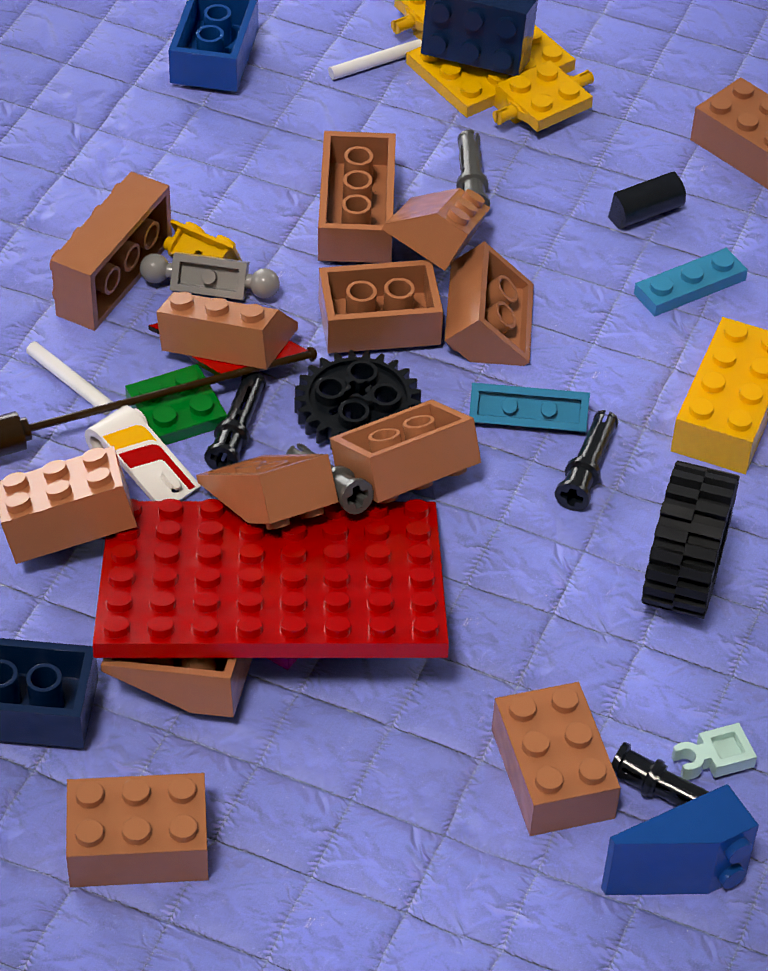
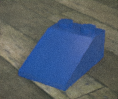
[601,784,759,895]

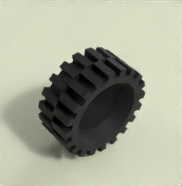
[641,460,740,619]

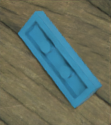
[634,247,748,317]
[469,382,590,432]

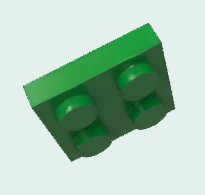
[125,364,227,445]

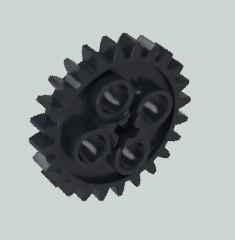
[294,350,421,450]

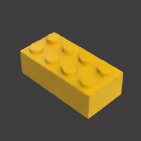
[670,317,768,475]

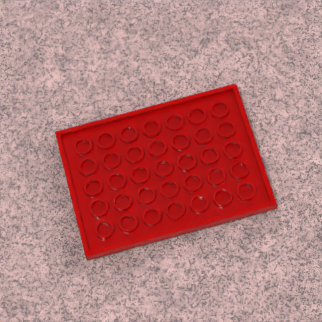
[93,499,449,658]

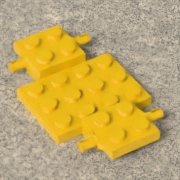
[391,0,594,132]

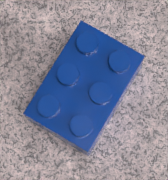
[168,0,259,92]

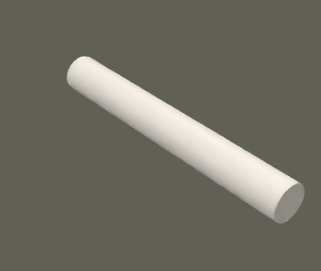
[328,39,422,80]
[26,341,113,415]

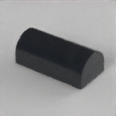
[608,171,686,229]

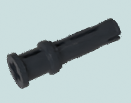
[204,372,266,470]
[554,410,619,511]
[611,742,709,806]

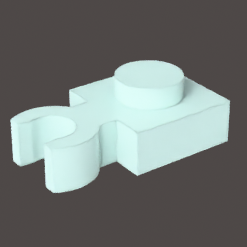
[672,723,757,780]

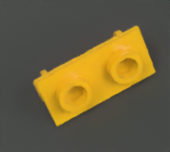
[163,219,242,261]

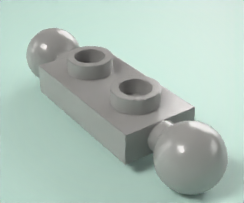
[140,252,280,300]

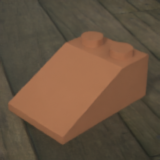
[196,454,339,530]
[101,658,252,718]

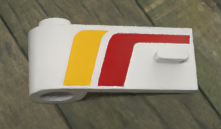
[85,405,201,501]

